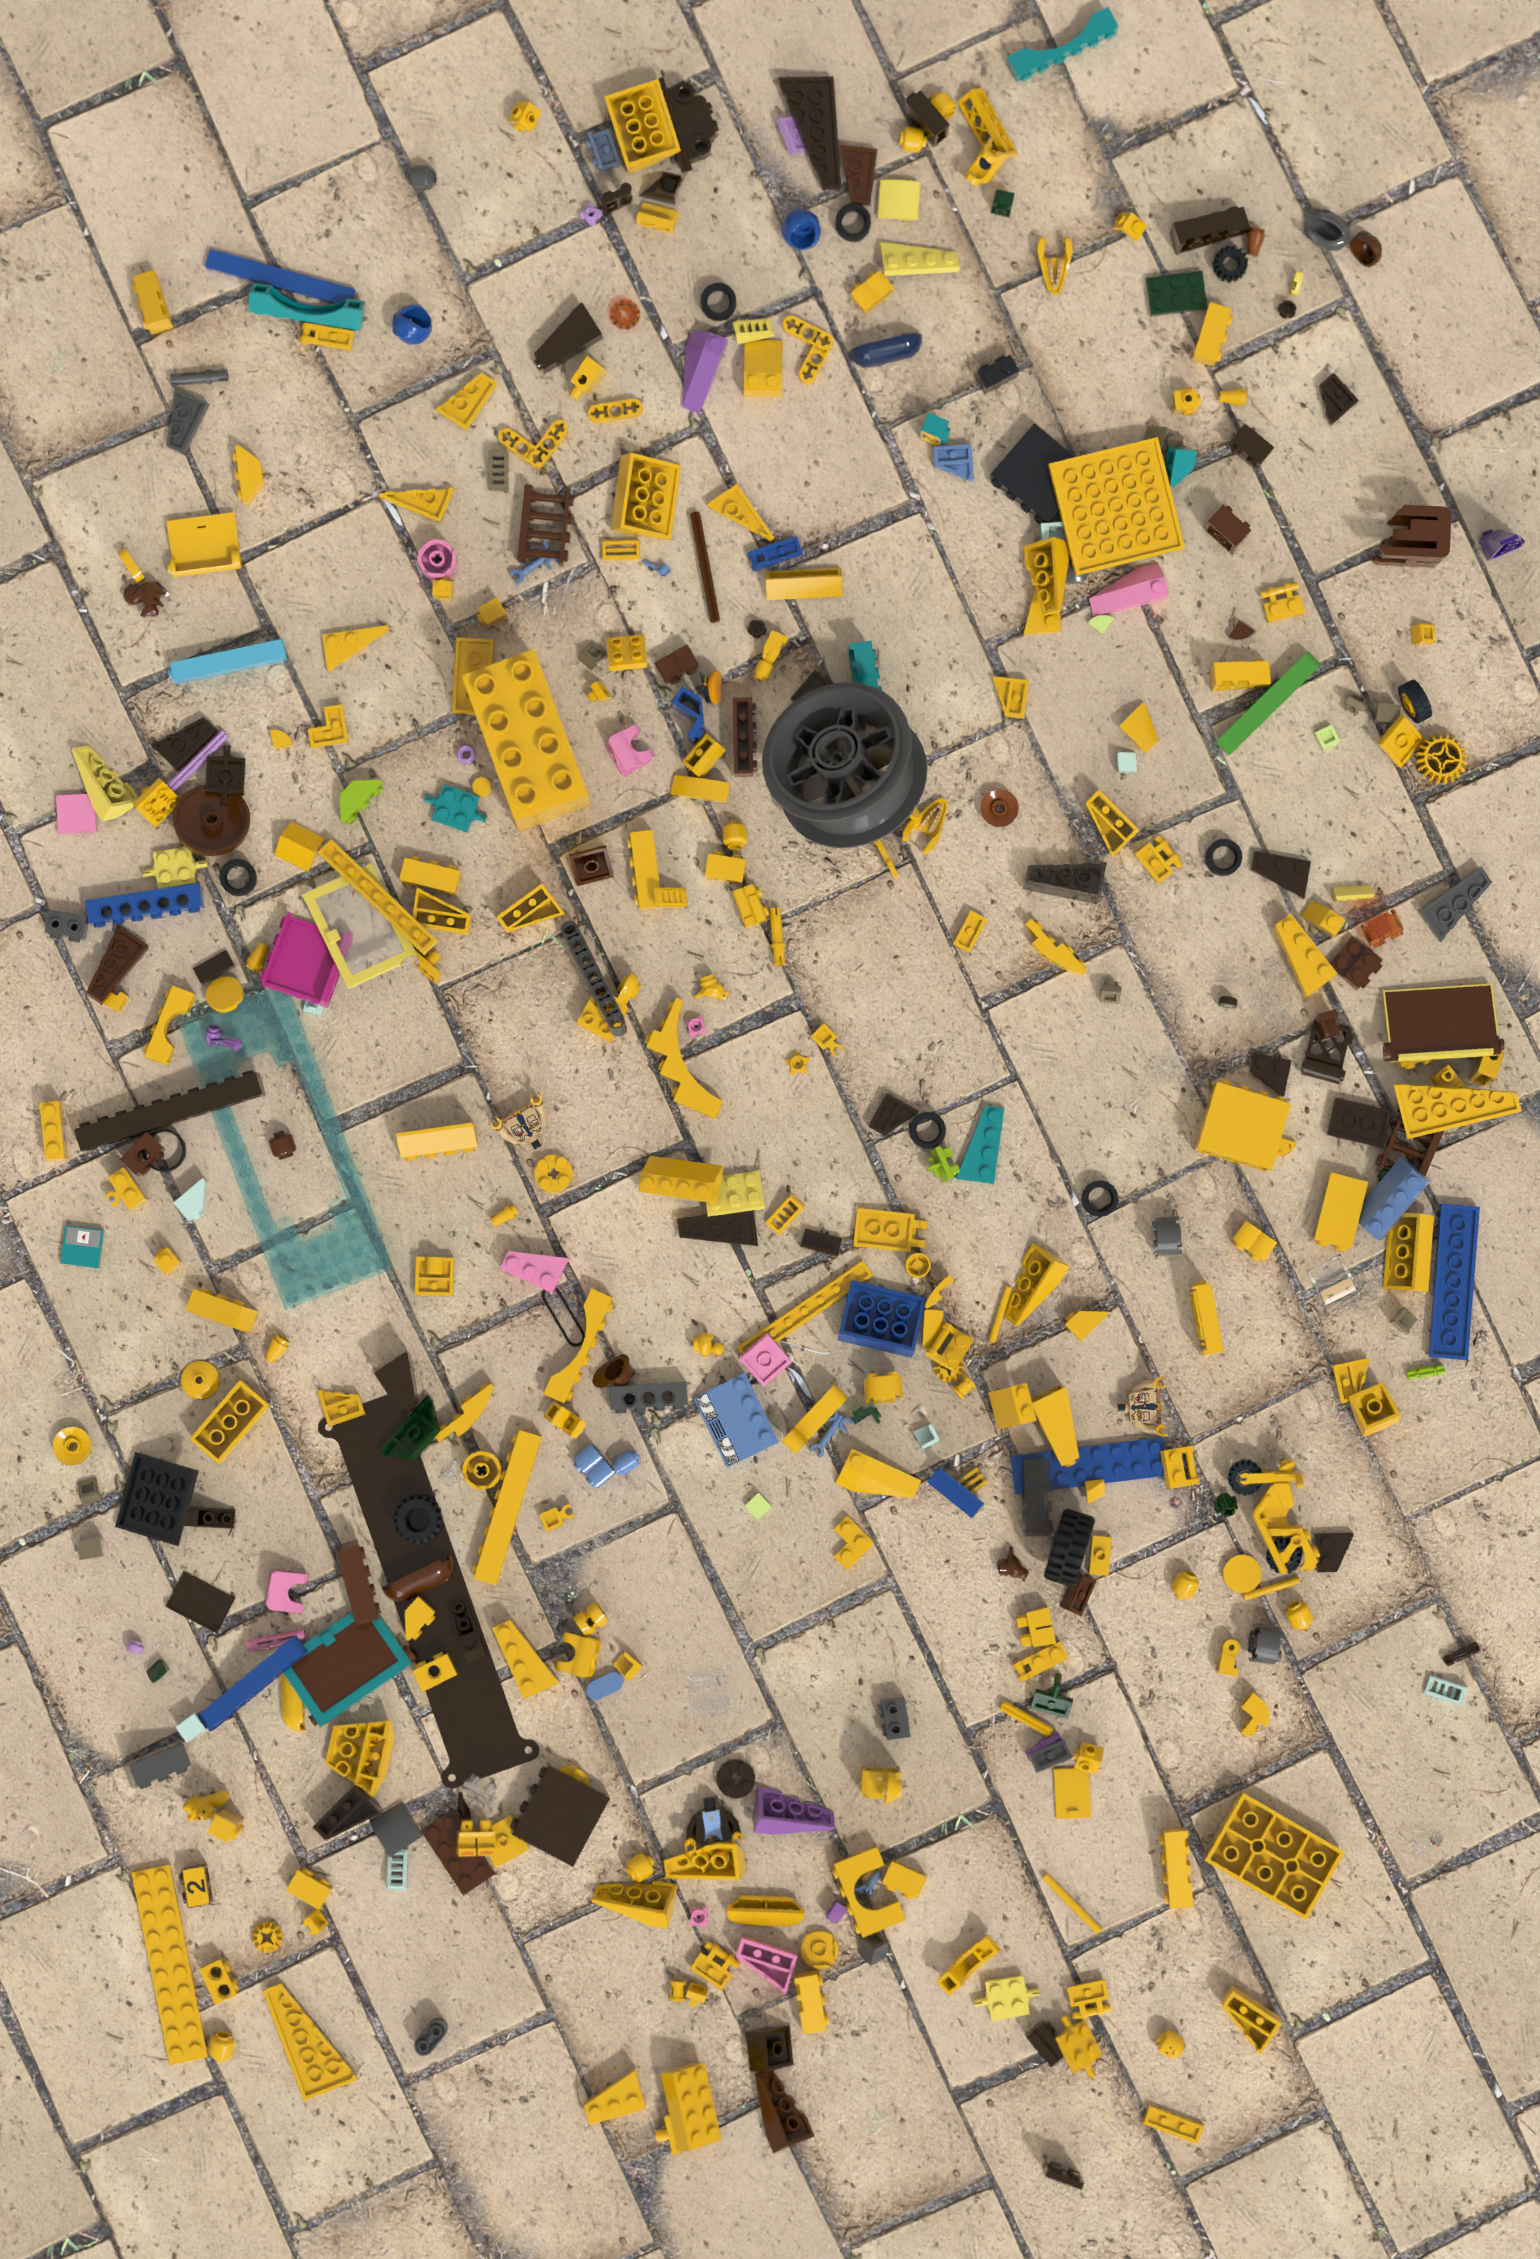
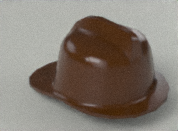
[592,1354,636,1388]

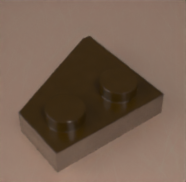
[1319,373,1359,426]
[868,1093,919,1136]

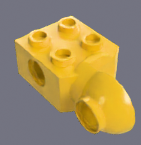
[576,971,642,1043]
[860,1767,902,1804]

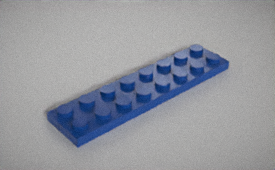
[1428,1204,1480,1360]
[1010,1437,1165,1494]

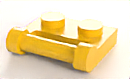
[925,1322,974,1372]
[1160,1445,1200,1489]

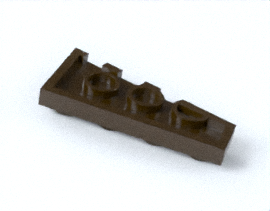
[677,1210,758,1246]

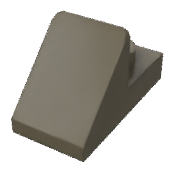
[1143,426,1184,452]

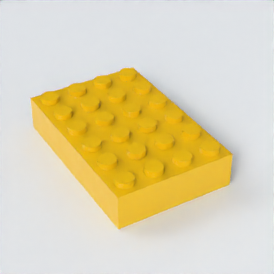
[1203,1791,1345,1920]

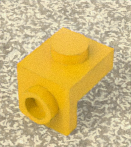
[1113,212,1147,241]

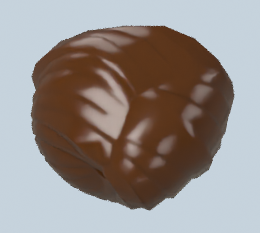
[1350,231,1382,268]

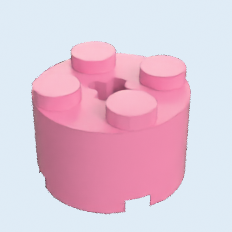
[418,539,458,581]

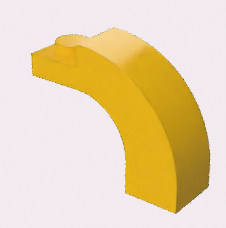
[936,1934,1001,1996]

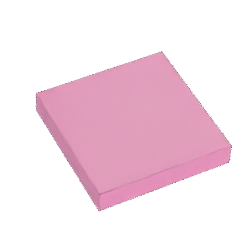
[56,794,97,834]
[738,1333,792,1387]

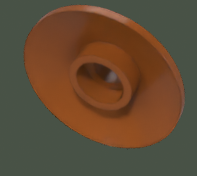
[980,789,1019,827]

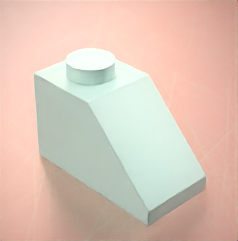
[174,1178,208,1221]

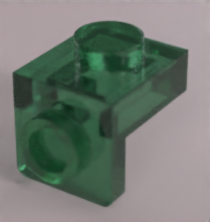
[851,1406,882,1424]

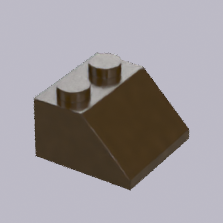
[746,2026,794,2072]

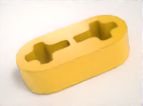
[118,548,145,583]

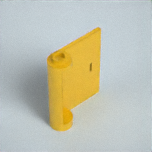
[166,512,242,577]

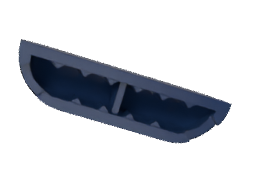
[848,333,922,368]

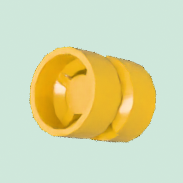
[905,1253,931,1278]
[573,1601,609,1637]

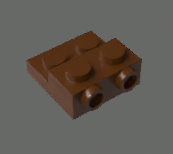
[1330,936,1383,990]

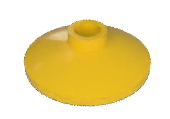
[181,1361,220,1399]
[53,1427,92,1465]

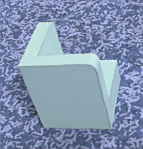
[1040,522,1064,541]
[914,1423,940,1449]
[176,1712,207,1743]

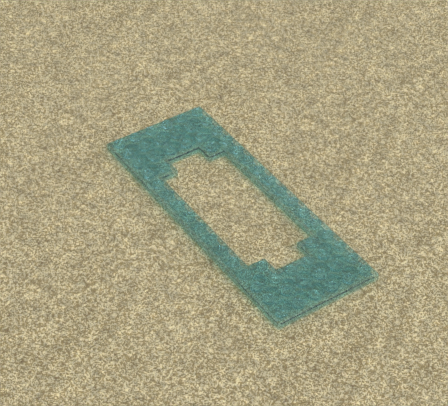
[178,989,394,1310]

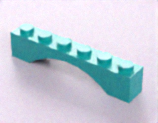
[1006,7,1119,82]
[249,282,365,331]

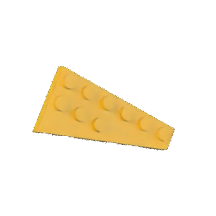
[1394,1083,1522,1139]

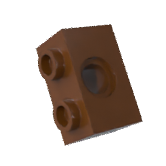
[120,1132,166,1176]

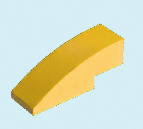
[671,775,730,804]

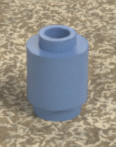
[611,1449,641,1476]

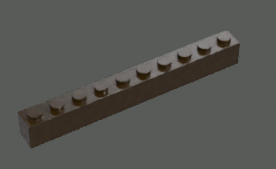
[74,1070,266,1152]

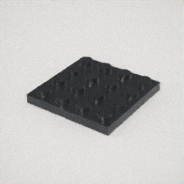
[115,1452,199,1546]

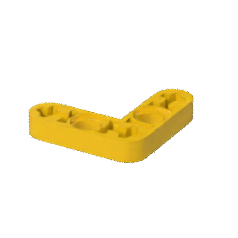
[783,316,833,385]
[498,420,568,469]

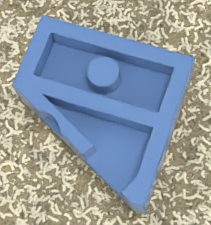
[933,444,974,482]

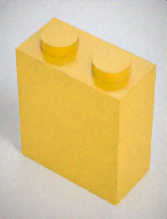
[988,1383,1036,1429]

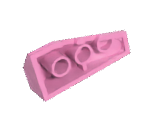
[1089,562,1169,617]

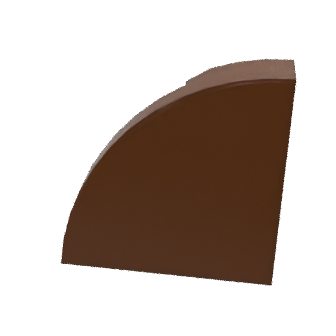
[1228,621,1255,640]

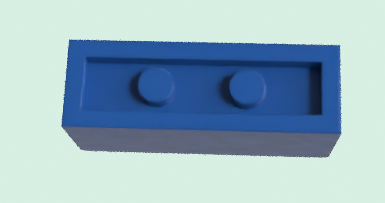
[927,1467,984,1518]

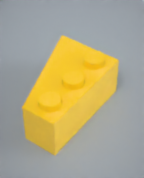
[132,270,174,335]
[1210,659,1271,692]
[1086,790,1140,857]
[495,883,564,933]
[412,888,472,936]
[185,1287,258,1333]
[794,1969,829,2034]
[1221,1985,1282,2055]
[584,2067,646,2125]

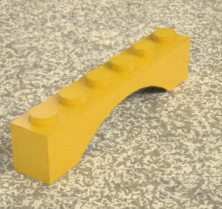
[543,1288,615,1403]

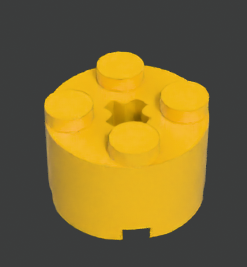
[863,1372,904,1404]
[462,1451,503,1490]

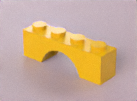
[143,985,197,1067]

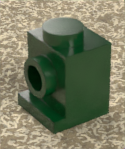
[991,189,1015,218]

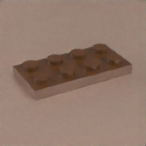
[420,1808,496,1896]

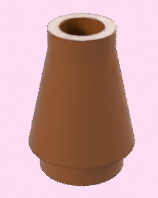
[1247,227,1266,257]

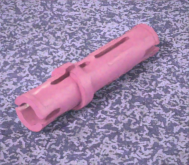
[246,1629,306,1652]

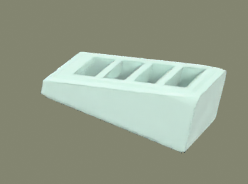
[1424,1675,1468,1706]
[387,1849,408,1890]

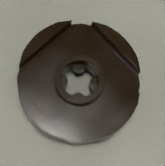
[717,1759,755,1799]

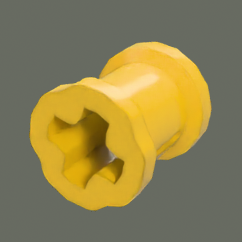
[951,1375,976,1400]
[668,1979,687,2002]

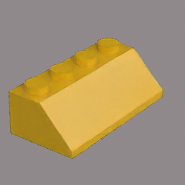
[396,1122,479,1161]
[638,1156,723,1204]
[1383,1213,1434,1292]

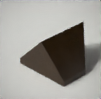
[639,172,682,205]

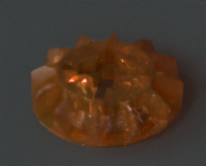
[610,299,640,330]

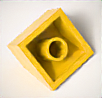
[1348,1382,1401,1437]

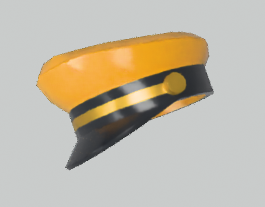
[700,670,722,705]

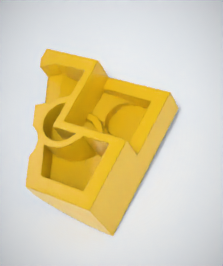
[1119,702,1159,754]

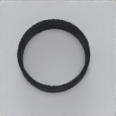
[142,1129,186,1172]

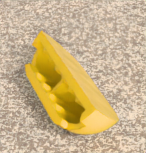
[280,1674,306,1732]
[727,1895,805,1926]

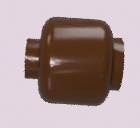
[269,1130,296,1160]

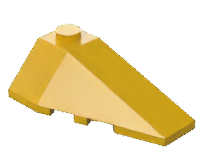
[836,1448,921,1498]

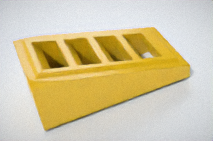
[653,888,687,909]
[765,1193,806,1235]

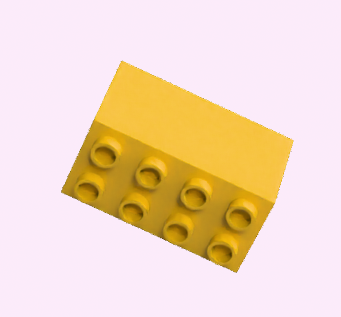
[461,649,591,832]

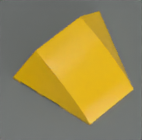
[325,1720,395,1797]

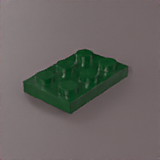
[1146,271,1208,316]

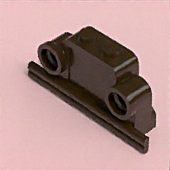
[655,77,719,174]

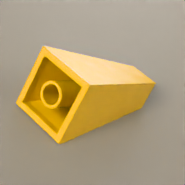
[1031,1384,1079,1467]

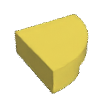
[1290,272,1303,296]

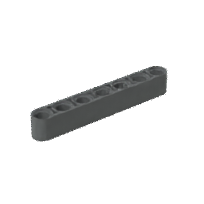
[561,921,627,1037]

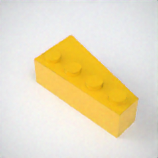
[1273,913,1338,999]
[1158,1827,1193,1909]

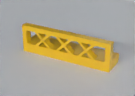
[957,88,1018,158]

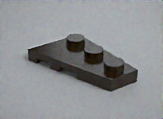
[150,717,219,771]

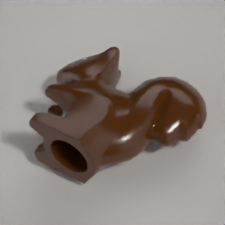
[123,580,170,617]

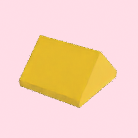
[274,821,326,872]

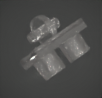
[460,1774,497,1809]

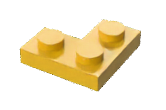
[308,704,349,749]
[834,1516,874,1570]

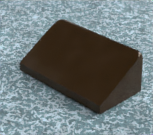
[193,950,236,985]

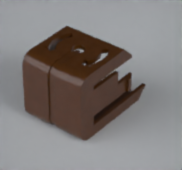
[1368,505,1451,568]

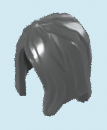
[1304,209,1351,251]

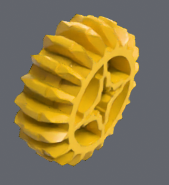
[1416,733,1468,785]

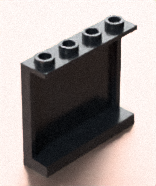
[989,423,1075,525]

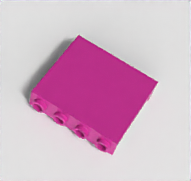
[260,912,354,1008]

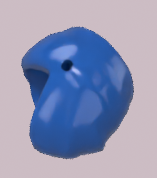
[781,208,821,251]
[392,305,432,345]

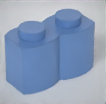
[573,1444,616,1488]

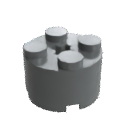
[1152,1216,1182,1256]
[1248,1623,1284,1665]

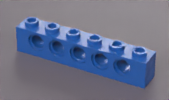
[85,883,205,928]

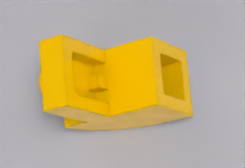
[543,1401,587,1439]
[1239,1692,1270,1737]

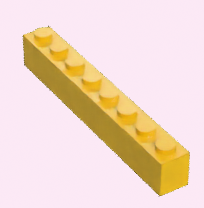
[472,1430,542,1585]

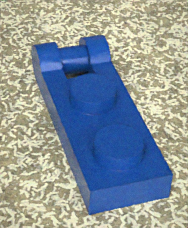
[747,536,803,572]

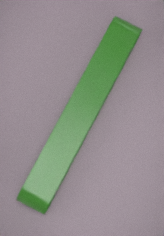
[1215,651,1322,756]

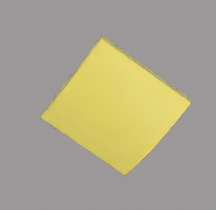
[878,180,921,221]

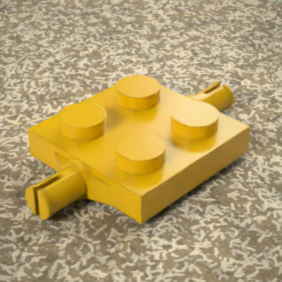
[1055,2015,1102,2079]

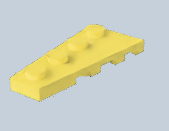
[879,242,960,276]

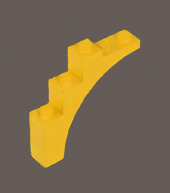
[645,997,723,1120]

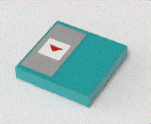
[60,1225,105,1268]

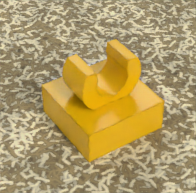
[587,681,612,702]
[302,1909,330,1935]
[686,1981,709,2008]

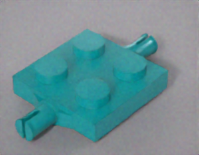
[424,784,488,833]

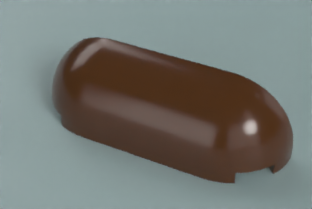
[382,1554,455,1602]

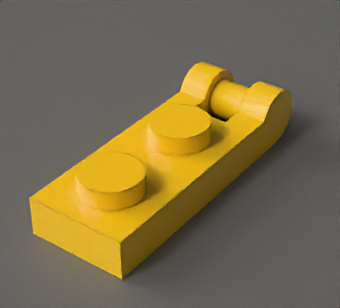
[299,323,355,351]
[1012,1641,1069,1682]

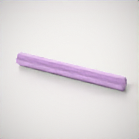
[166,730,229,792]

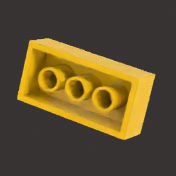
[190,1380,272,1464]
[660,2062,722,2151]

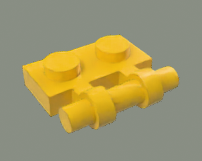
[1260,582,1305,623]
[1135,835,1184,884]
[690,1940,740,1991]
[1067,1979,1112,2020]

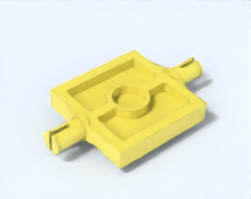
[142,847,208,889]
[974,1974,1040,2021]

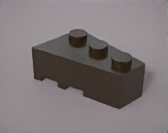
[313,1785,383,1841]

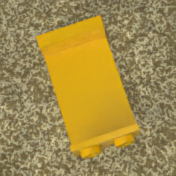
[1312,1172,1368,1252]

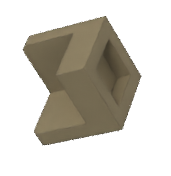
[1374,702,1401,726]
[1390,1307,1418,1335]
[77,1537,103,1560]

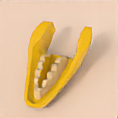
[1038,236,1073,295]
[902,798,948,855]

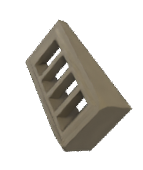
[489,450,509,491]

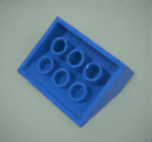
[837,1280,926,1358]

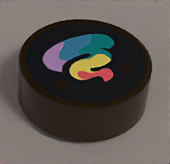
[1218,996,1238,1008]

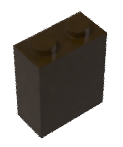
[904,90,950,148]

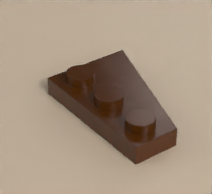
[840,144,878,206]

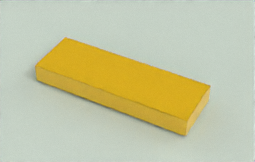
[1142,2104,1204,2144]

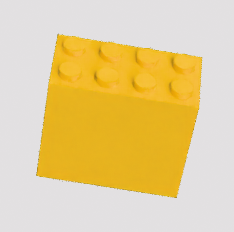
[1194,1080,1291,1172]

